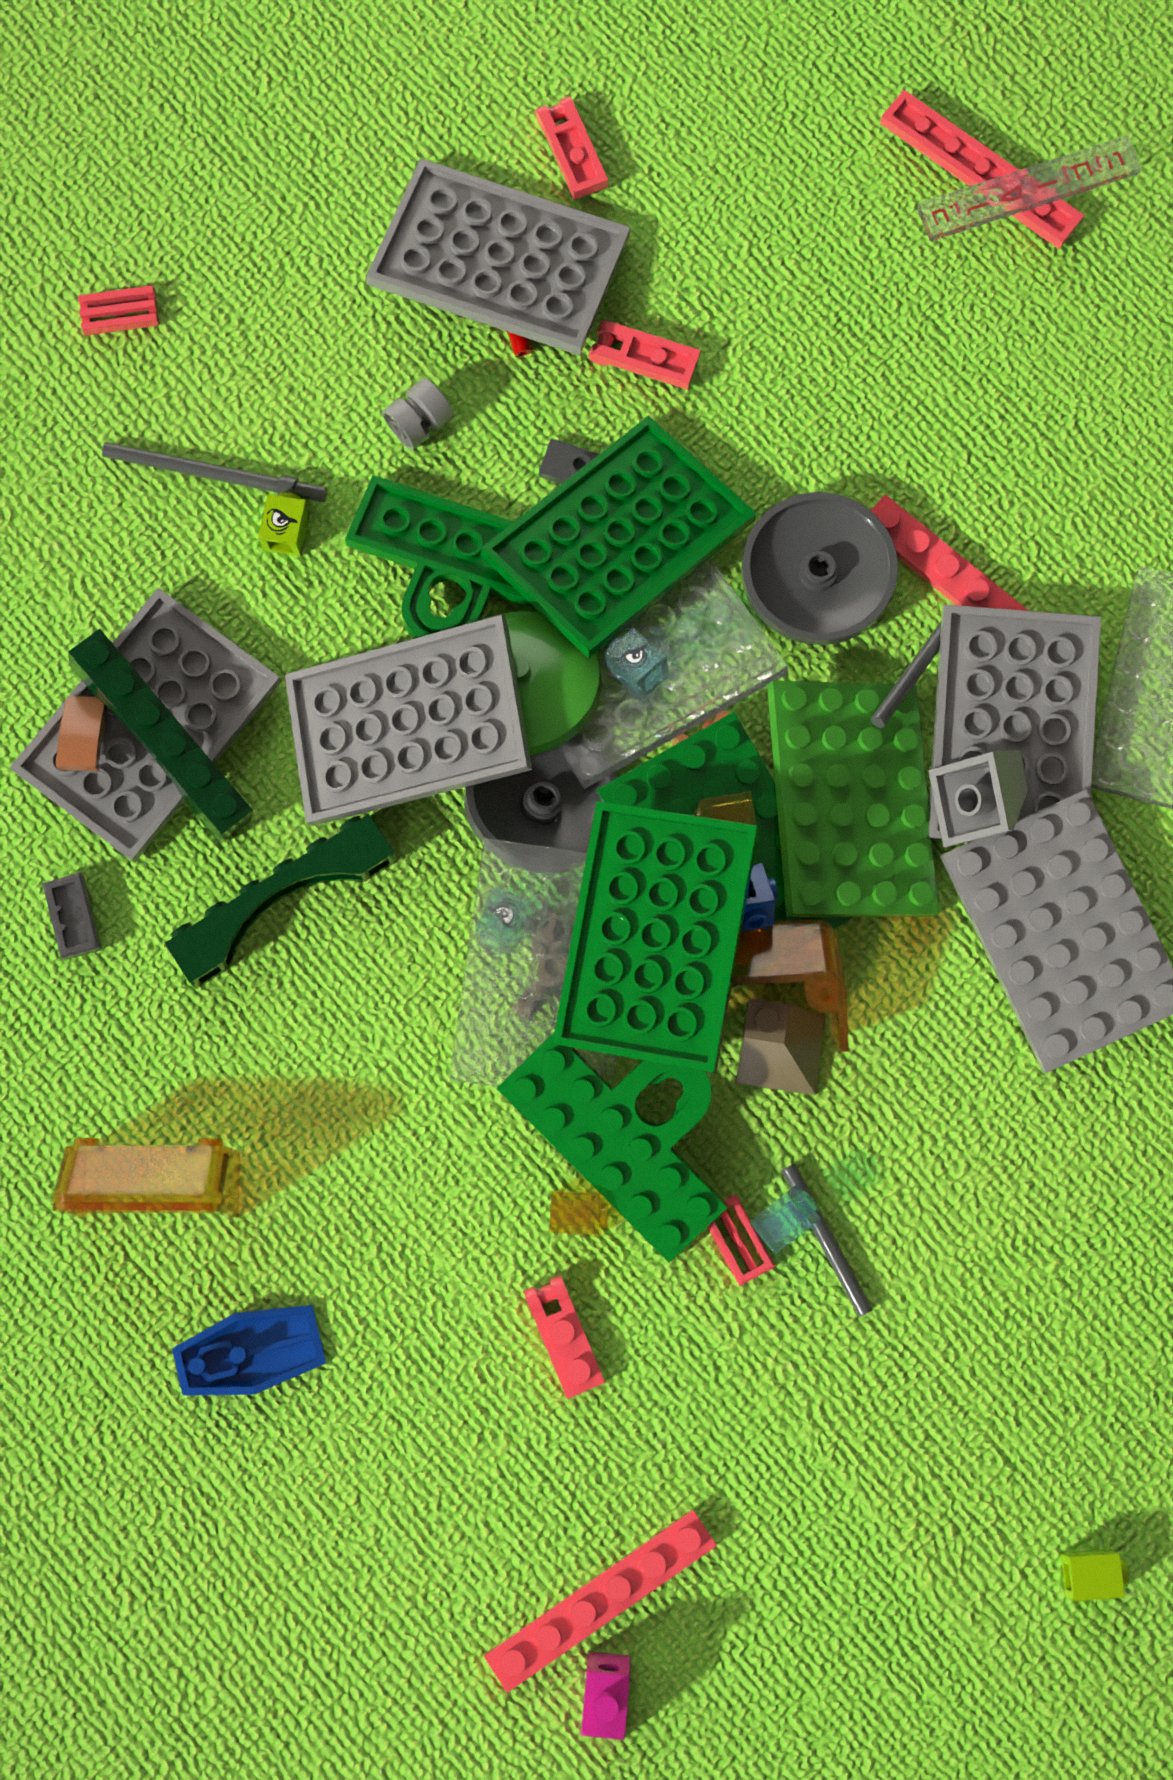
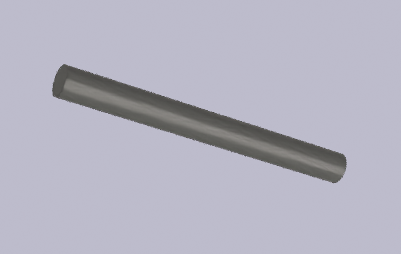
[871,621,941,728]
[781,1164,873,1317]

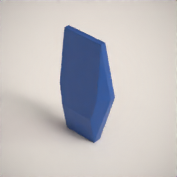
[172,1305,326,1396]

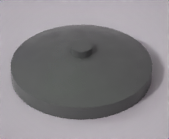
[741,492,898,645]
[464,735,617,874]

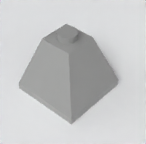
[928,751,1028,848]

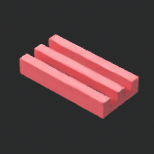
[78,285,159,336]
[707,1194,776,1286]

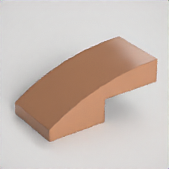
[56,696,107,771]

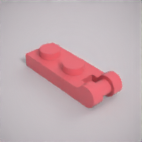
[535,96,608,200]
[588,321,701,390]
[523,1275,605,1399]

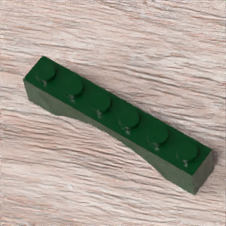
[68,628,253,845]
[165,814,397,989]

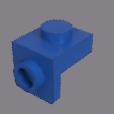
[741,863,778,931]

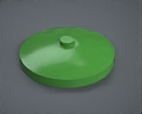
[502,611,601,755]

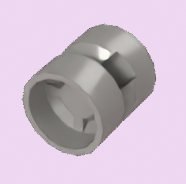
[381,378,454,450]

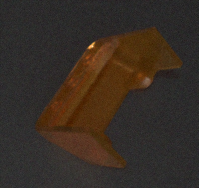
[732,920,849,1052]
[52,1138,240,1218]

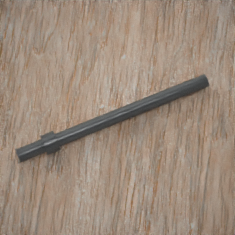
[102,442,327,502]

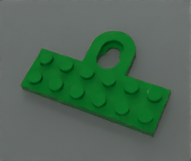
[345,475,536,639]
[496,1032,728,1263]

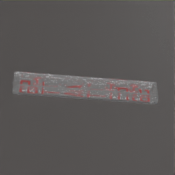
[917,135,1142,242]

